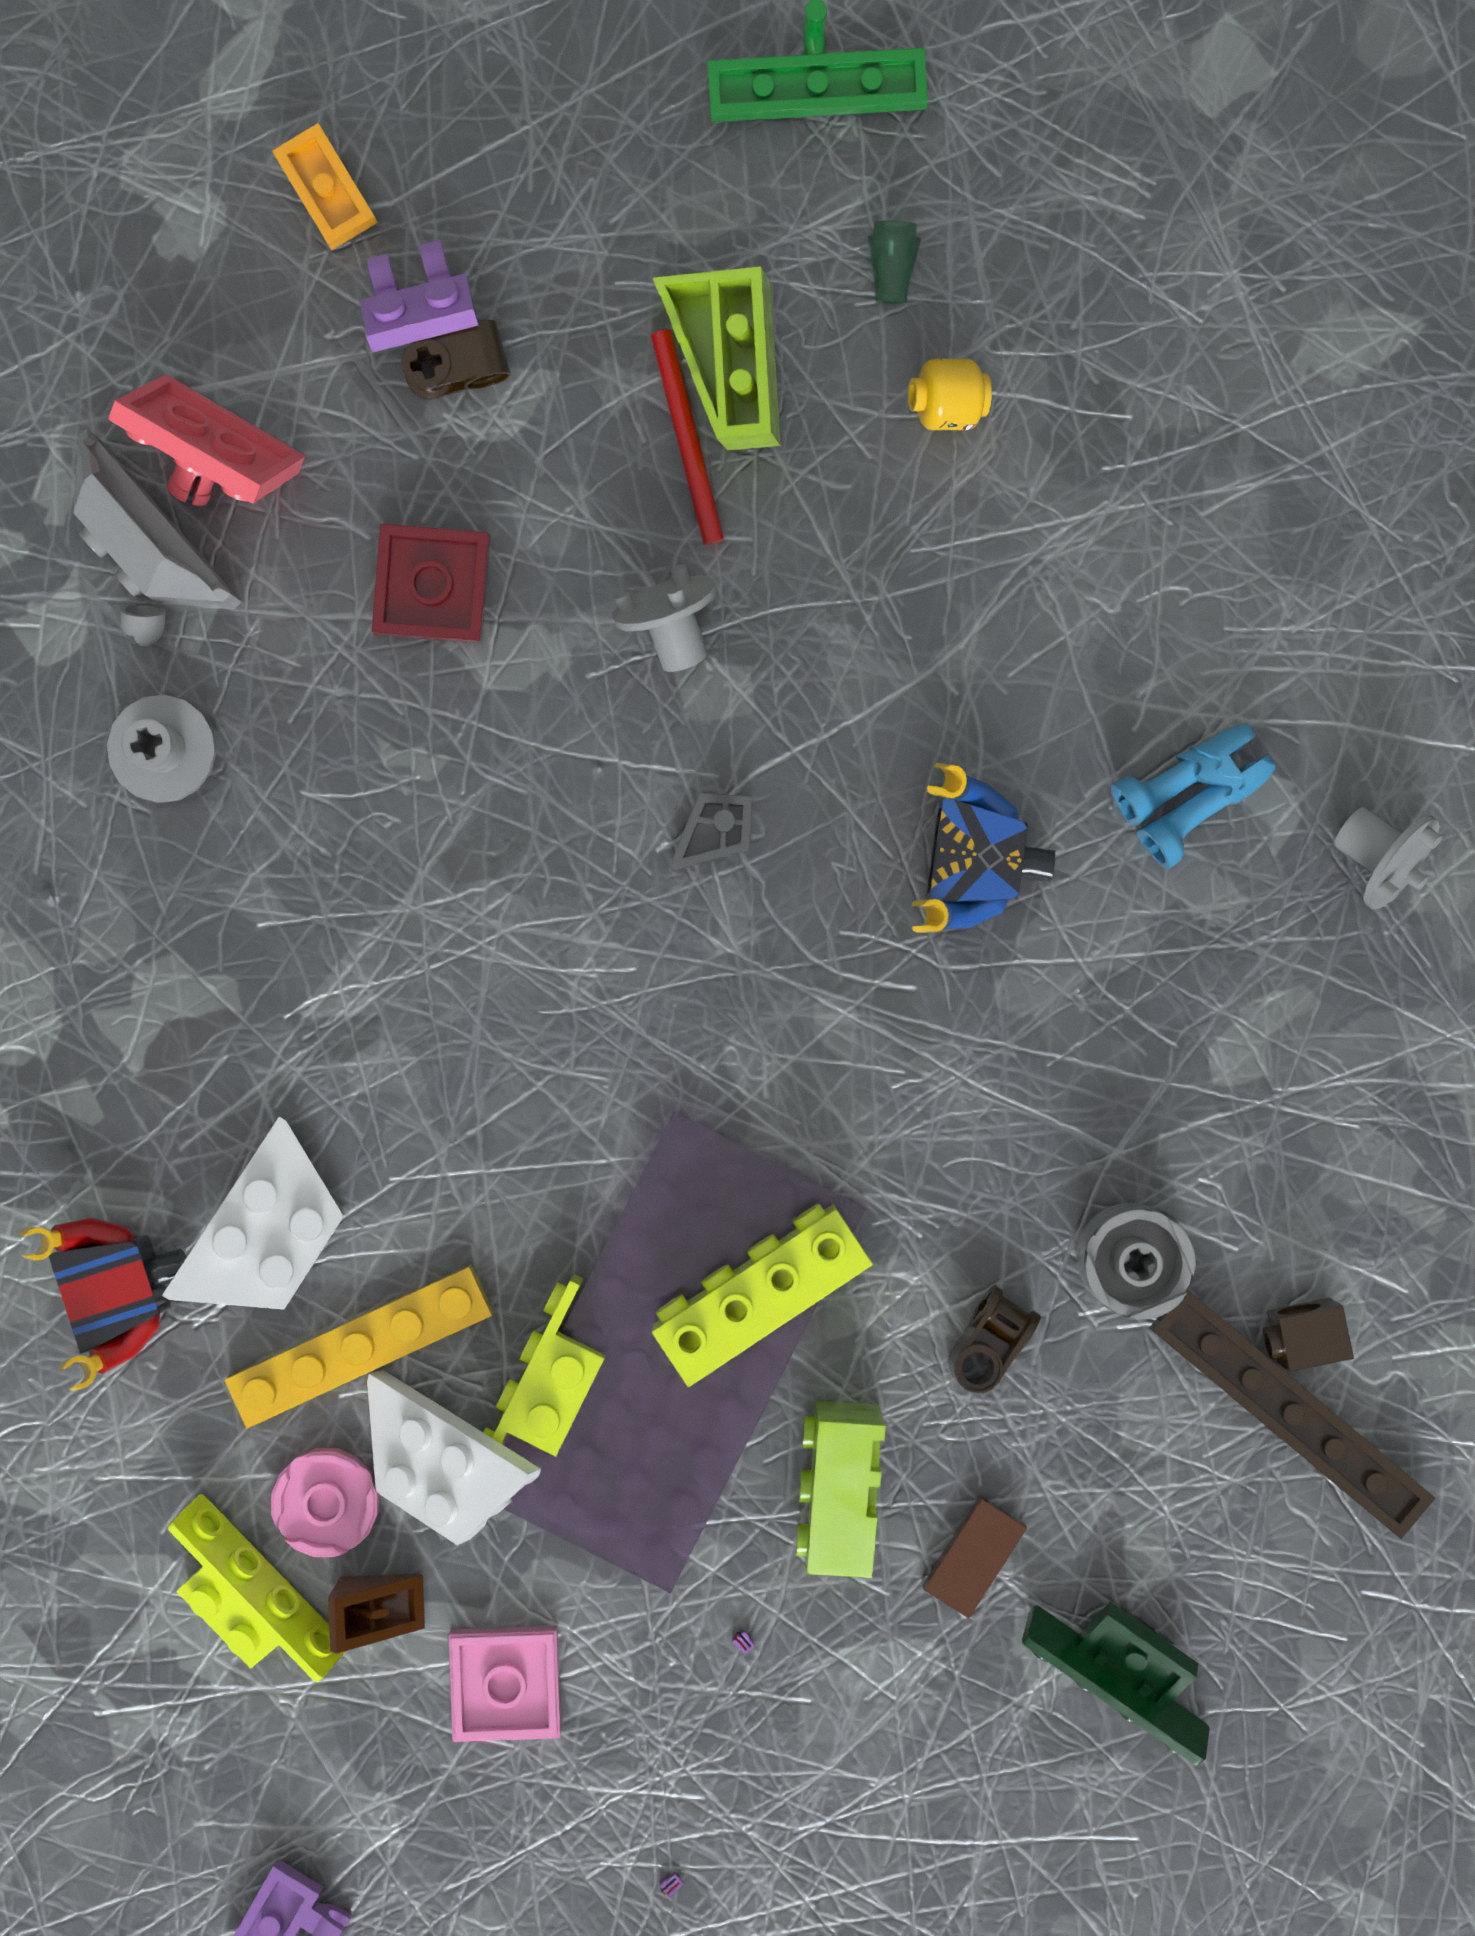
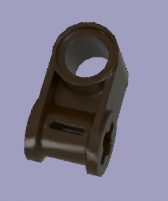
[401,320,511,400]
[948,1285,1041,1393]

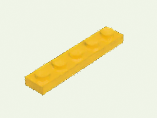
[224,1265,494,1429]

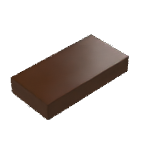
[922,1495,1027,1619]

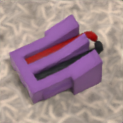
[732,1629,755,1654]
[660,1872,684,1898]

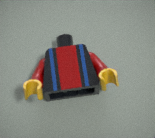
[18,1218,187,1391]

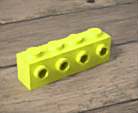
[651,1203,873,1388]

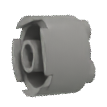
[1076,1203,1196,1320]

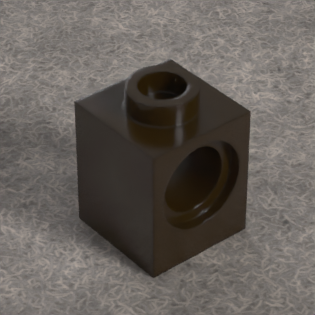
[1263,1297,1354,1372]

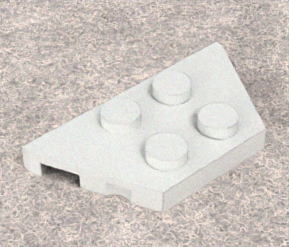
[162,1117,344,1309]
[367,1370,541,1545]

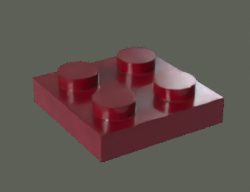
[371,524,491,644]

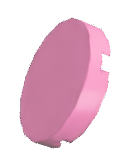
[271,1448,380,1557]

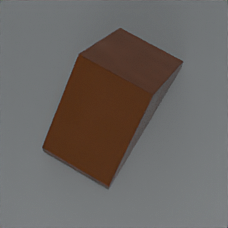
[328,1573,425,1654]

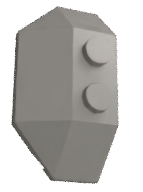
[73,428,242,609]

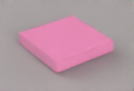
[449,1625,561,1742]

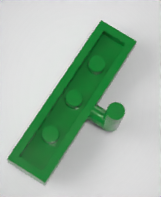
[707,0,928,122]

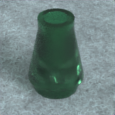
[868,221,922,304]

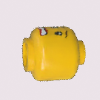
[908,358,992,431]

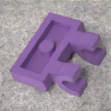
[360,240,478,352]
[233,1859,352,1936]

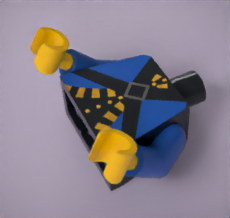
[911,763,1055,933]

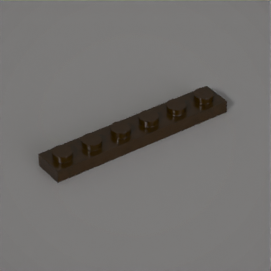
[1149,1290,1436,1539]

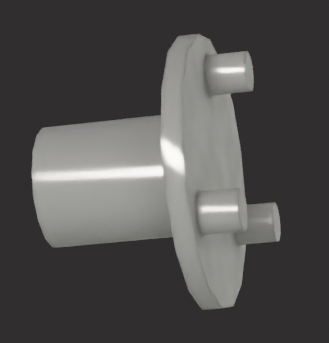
[612,564,718,672]
[107,694,216,803]
[1334,807,1442,909]

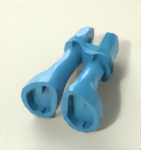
[1110,724,1276,870]

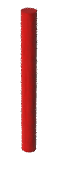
[650,329,724,546]

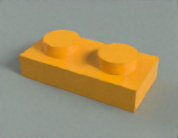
[272,123,378,251]

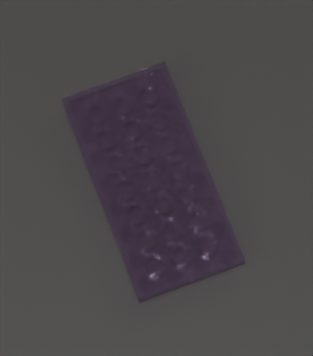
[504,1110,866,1594]

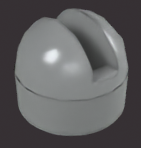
[121,603,165,647]

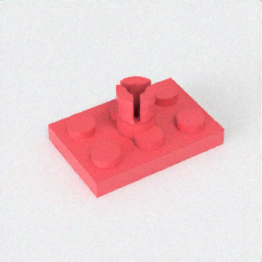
[108,374,306,506]

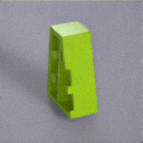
[653,266,781,451]
[796,1401,886,1578]

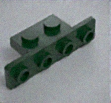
[1022,1602,1210,1766]

